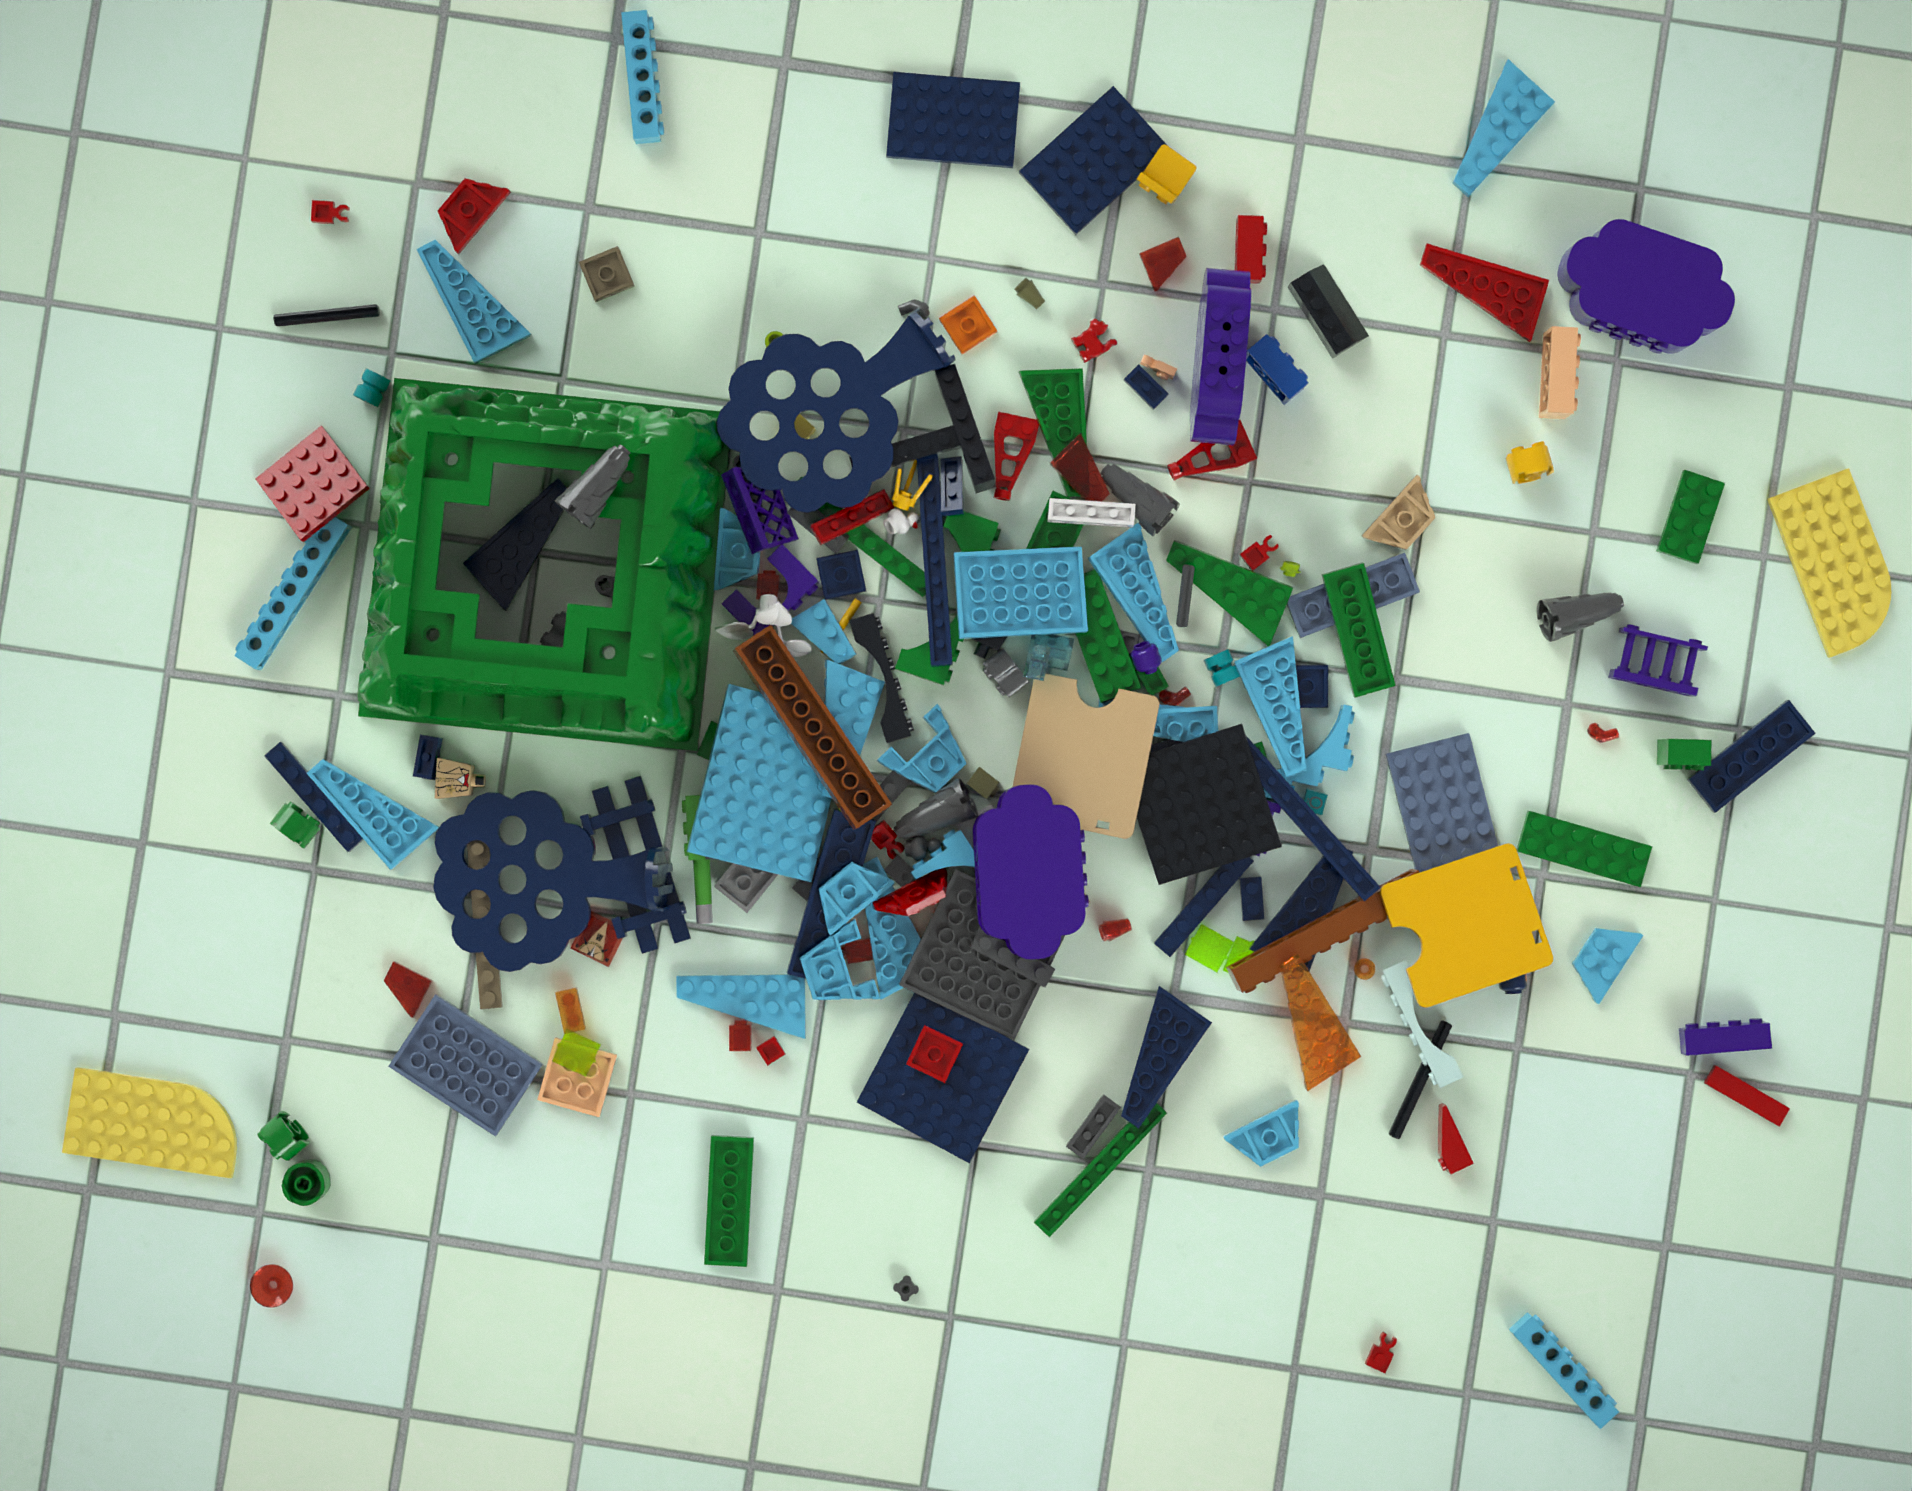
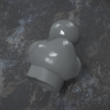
[905,835,942,862]

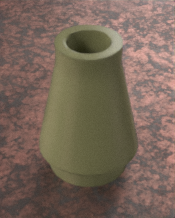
[1014,278,1045,309]

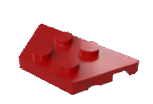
[437,178,511,254]
[872,868,948,916]

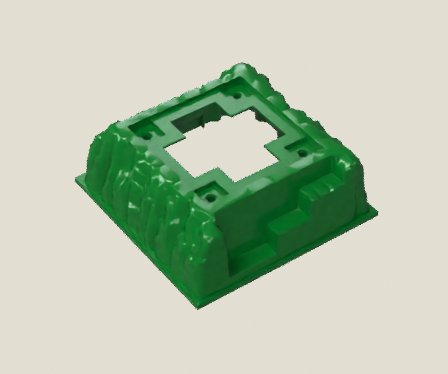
[357,378,730,751]

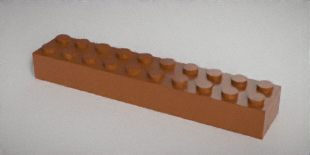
[733,625,892,830]

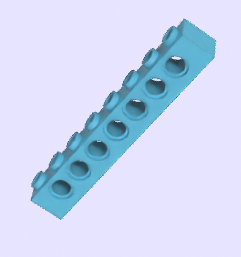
[234,517,352,670]

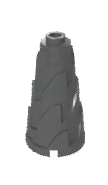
[555,445,631,529]
[1100,464,1180,536]
[1537,593,1624,642]
[894,778,978,840]

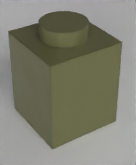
[966,767,1000,799]

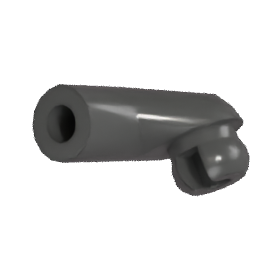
[898,299,930,318]

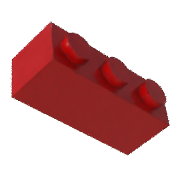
[1234,215,1267,284]

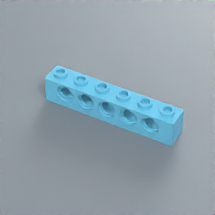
[621,10,664,144]
[1509,1312,1619,1429]

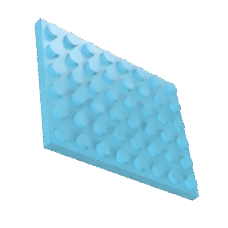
[687,684,831,882]

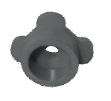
[893,1275,919,1302]

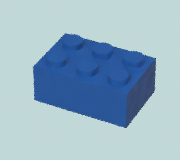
[1246,334,1309,405]

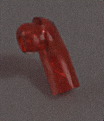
[1159,687,1191,706]
[1587,723,1619,743]

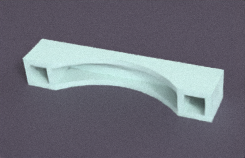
[1381,960,1463,1088]

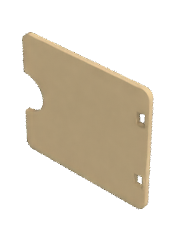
[1012,673,1160,839]

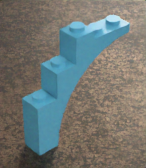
[1263,705,1355,799]
[910,829,975,880]

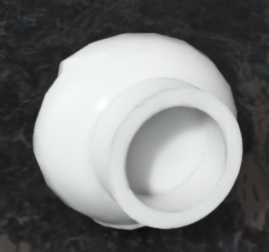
[883,508,920,535]

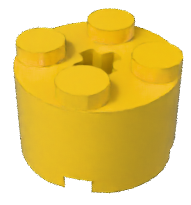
[1505,441,1554,484]

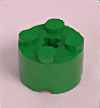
[269,801,320,849]
[257,1111,310,1161]
[281,1159,331,1206]

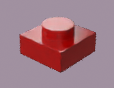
[756,1036,786,1066]

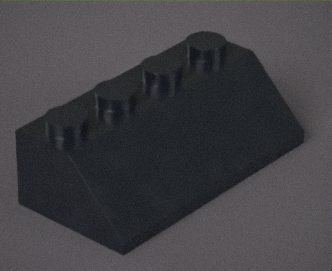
[1288,264,1369,359]

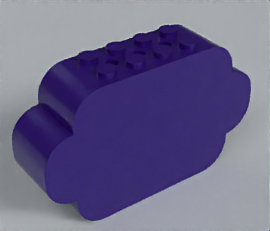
[1557,219,1735,354]
[1189,268,1251,445]
[973,785,1089,959]

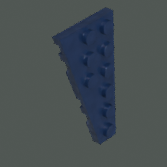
[1249,849,1354,972]

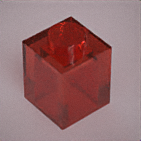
[756,570,781,602]
[841,938,874,964]
[729,1020,752,1051]

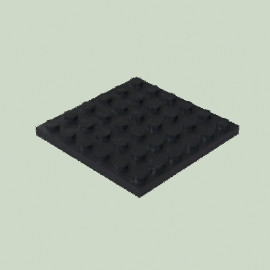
[1137,723,1282,885]

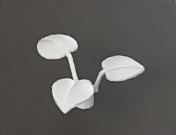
[715,594,812,657]

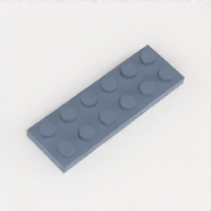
[1287,553,1420,638]

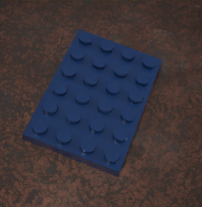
[886,72,1020,168]
[1019,86,1168,235]

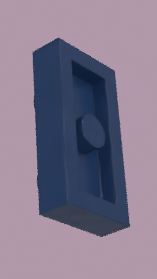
[1123,364,1169,410]
[413,734,443,780]
[1239,877,1264,921]

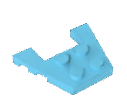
[876,704,966,793]
[800,919,880,1000]

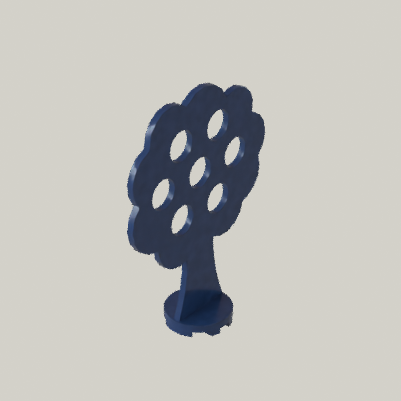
[717,308,956,513]
[433,790,673,972]

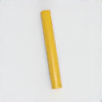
[820,598,862,656]

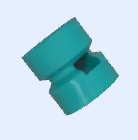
[353,368,391,408]
[1203,649,1240,687]

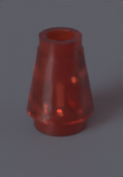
[1098,918,1132,942]

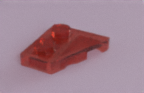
[1139,237,1187,292]
[384,961,433,1018]

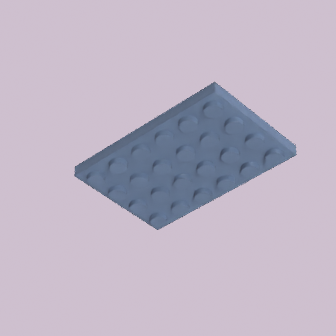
[1385,733,1498,872]
[388,994,543,1137]

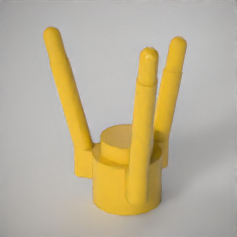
[892,460,933,511]

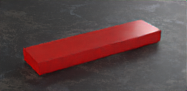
[810,489,894,545]
[1704,1065,1790,1127]

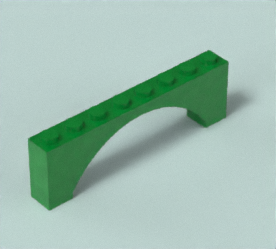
[895,511,1001,686]

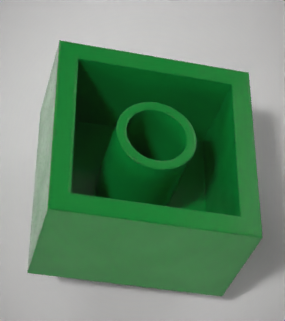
[1657,739,1712,770]

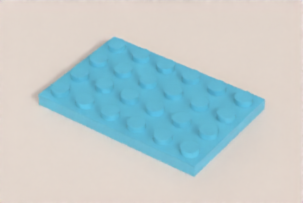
[953,547,1088,639]

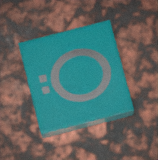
[1304,789,1328,815]

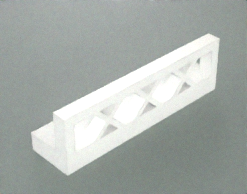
[1047,498,1136,528]

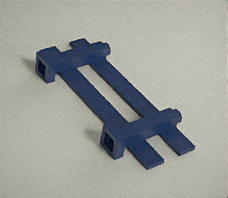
[580,776,691,954]

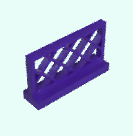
[721,467,799,555]

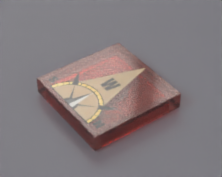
[570,910,623,967]

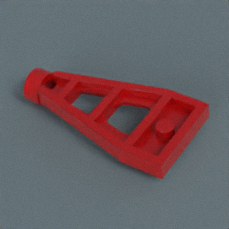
[993,412,1039,501]
[1167,420,1257,481]

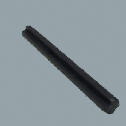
[1389,1020,1452,1139]

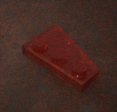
[1049,433,1110,502]

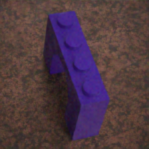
[721,544,819,636]

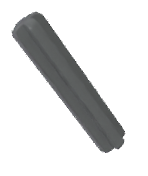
[1176,564,1195,627]

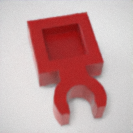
[311,200,350,224]
[1239,535,1279,571]
[871,820,905,859]
[1365,1332,1397,1374]

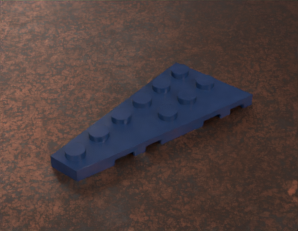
[463,478,567,611]
[1121,986,1212,1129]

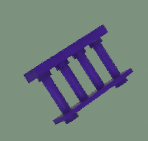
[1608,624,1708,697]

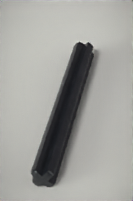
[273,304,380,326]

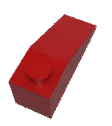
[1437,1103,1474,1174]

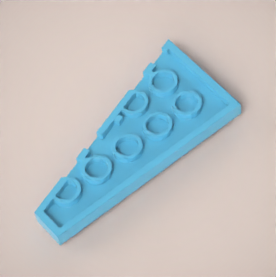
[417,240,532,364]
[307,759,439,870]
[676,974,806,1039]

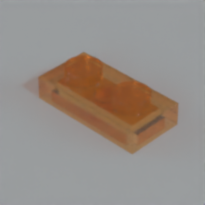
[555,987,586,1034]

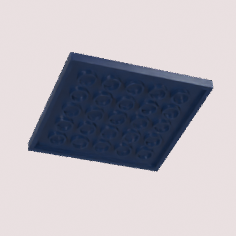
[856,993,1030,1163]

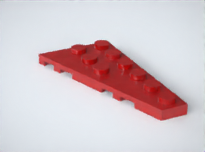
[1420,243,1549,342]

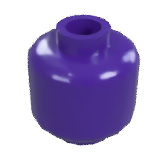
[1131,641,1162,674]

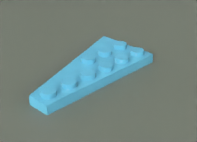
[1453,59,1555,197]
[1087,522,1179,662]
[1234,636,1306,778]
[822,660,885,799]
[863,857,921,1000]

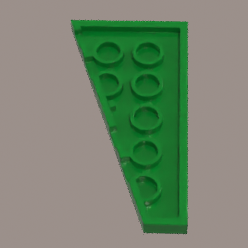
[1018,368,1090,498]
[1166,540,1294,647]

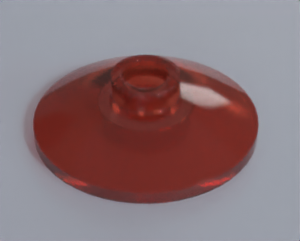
[250,1264,293,1308]

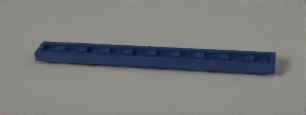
[917,454,953,667]
[1247,737,1381,902]

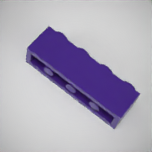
[1679,1018,1772,1056]

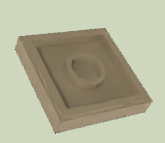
[579,246,635,302]

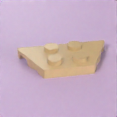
[1361,475,1436,550]

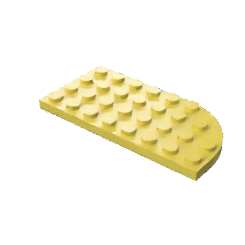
[1767,468,1891,658]
[62,1067,237,1178]

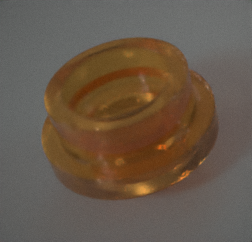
[1354,958,1375,980]

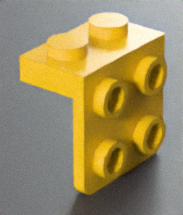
[1137,144,1197,205]

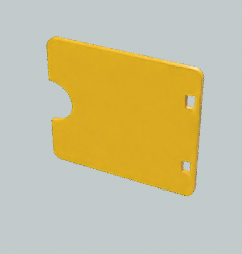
[1380,843,1553,1008]

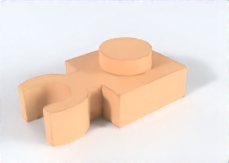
[1140,354,1177,380]

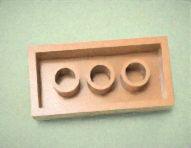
[1539,326,1581,419]

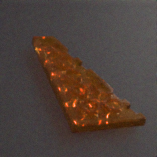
[1280,954,1361,1091]

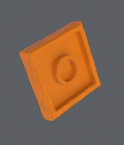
[939,295,997,355]

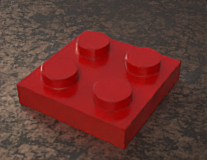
[906,1025,964,1083]

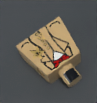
[435,758,486,799]

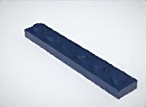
[264,742,364,852]
[1154,857,1254,957]

